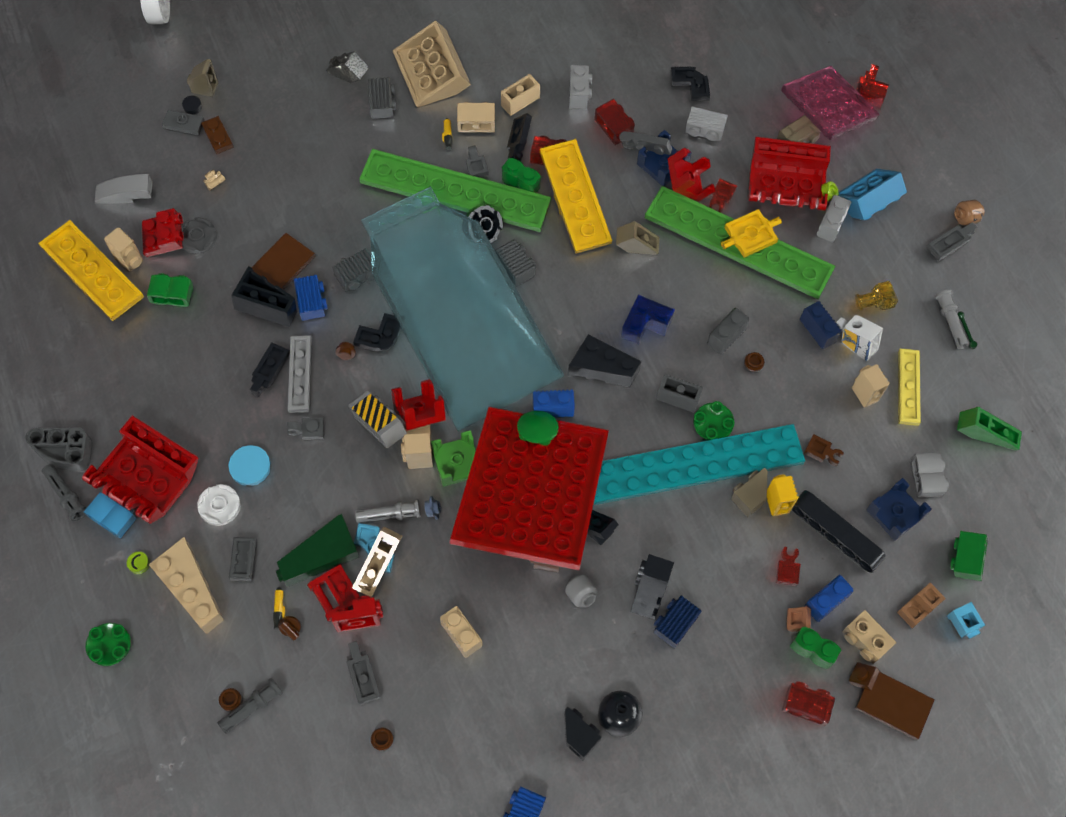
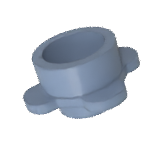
[424,496,441,520]

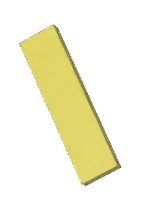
[898,348,921,426]

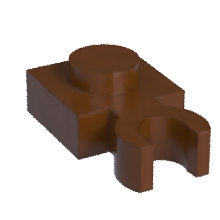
[803,434,844,466]

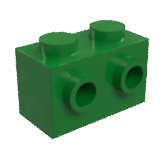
[951,531,988,581]

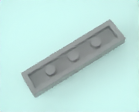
[288,336,312,413]

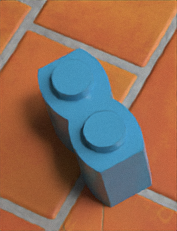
[84,492,137,539]

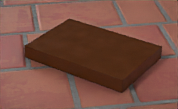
[251,233,316,290]
[855,672,935,740]

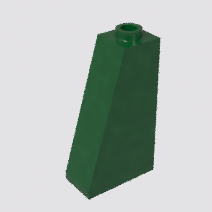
[276,514,359,587]

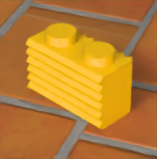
[767,474,799,516]

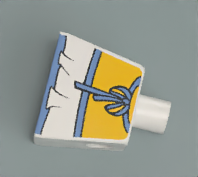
[837,315,883,362]

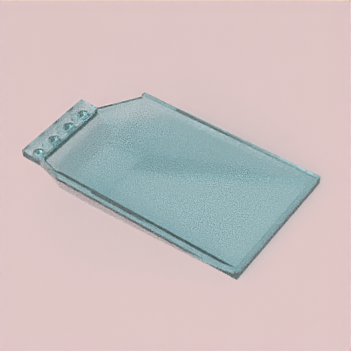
[361,187,564,432]

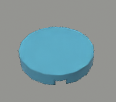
[228,445,271,486]

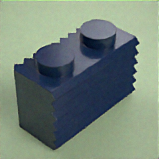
[800,301,842,349]
[654,595,702,649]

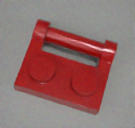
[307,564,360,622]

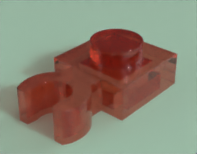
[709,179,737,213]
[776,547,801,586]

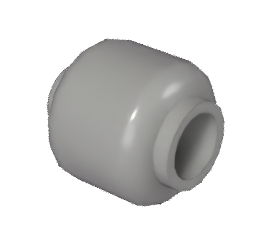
[565,575,597,607]

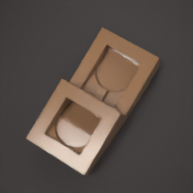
[897,583,946,628]

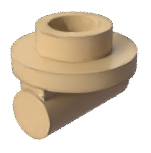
[203,169,226,191]

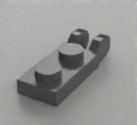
[619,131,673,155]

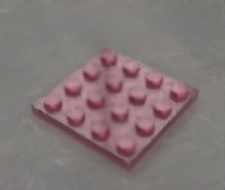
[781,66,880,140]

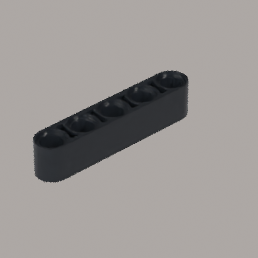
[792,490,886,573]

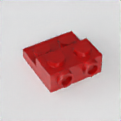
[142,208,184,257]
[331,596,383,633]

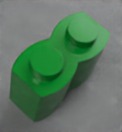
[502,158,541,193]
[147,273,193,307]
[790,627,841,669]

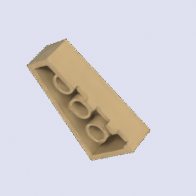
[149,537,224,634]

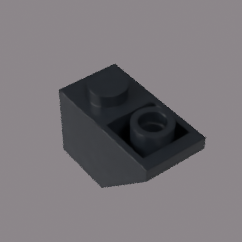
[564,707,602,761]

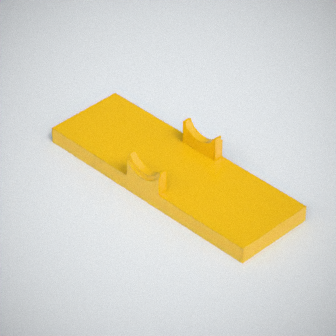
[540,139,612,254]
[38,220,144,321]

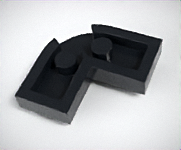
[670,66,710,101]
[353,313,404,351]

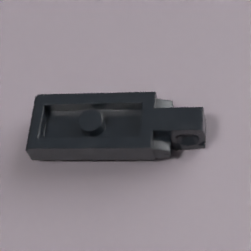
[507,113,532,162]
[250,343,290,397]

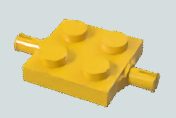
[721,209,782,258]

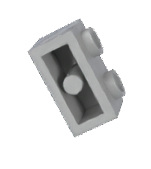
[569,65,592,109]

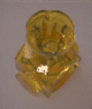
[855,281,898,311]

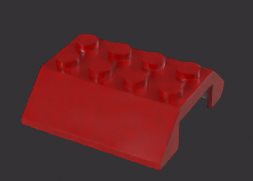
[748,137,831,211]
[82,415,199,524]

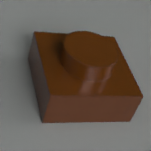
[849,662,879,690]

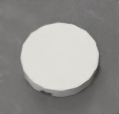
[197,484,241,526]

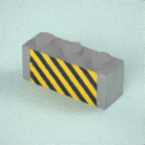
[348,391,407,449]

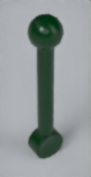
[957,311,978,349]

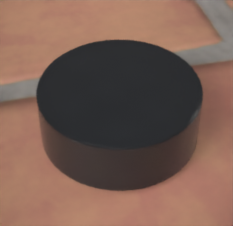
[182,95,202,115]

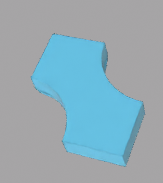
[354,523,395,573]

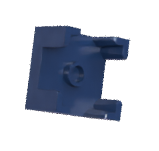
[637,130,692,186]
[866,478,932,541]

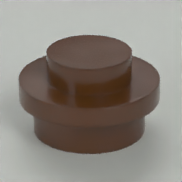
[335,342,356,360]
[744,352,765,372]
[219,688,242,711]
[371,728,393,751]

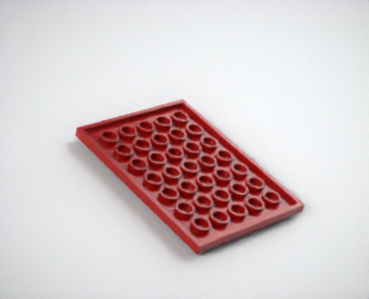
[450,407,609,570]

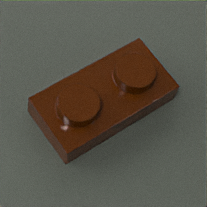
[201,116,234,155]

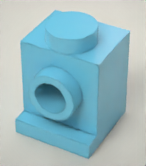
[947,602,985,639]

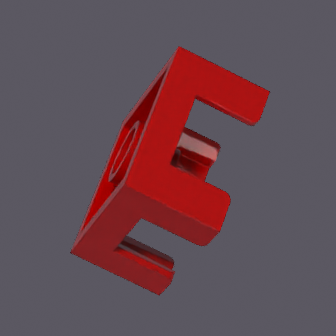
[668,148,715,202]
[391,379,446,431]

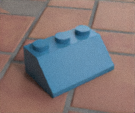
[838,168,907,220]

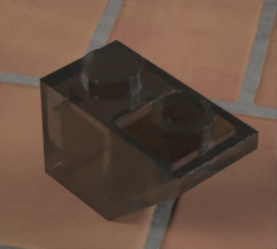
[326,51,369,83]

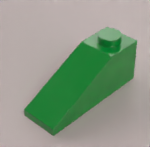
[957,407,1022,451]

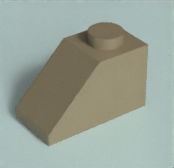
[187,59,218,97]
[616,221,659,255]

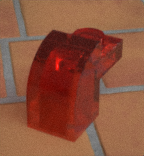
[856,64,889,109]

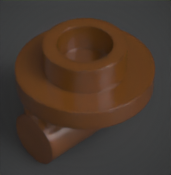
[278,616,301,641]

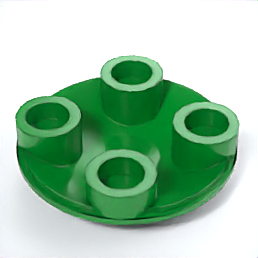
[693,401,735,440]
[517,410,559,446]
[85,623,131,666]

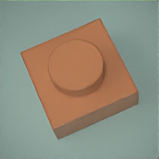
[787,606,811,632]

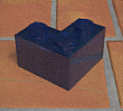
[621,295,675,345]

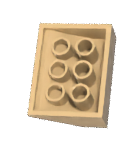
[393,20,471,107]

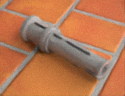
[935,290,969,349]
[355,499,421,523]

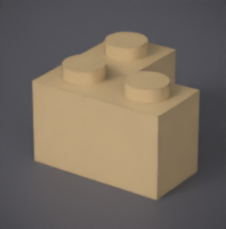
[401,425,433,469]

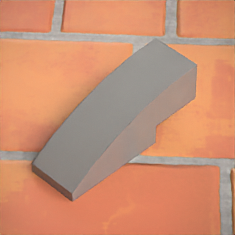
[95,174,153,204]

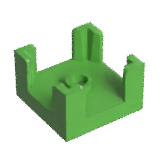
[431,430,476,487]

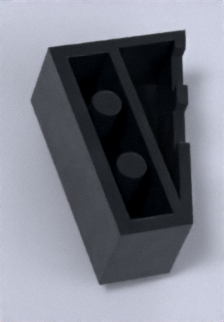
[231,266,297,327]
[568,334,641,387]
[631,554,674,620]

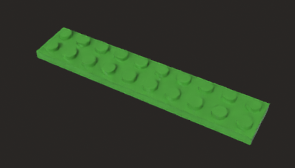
[359,149,551,232]
[644,186,835,299]

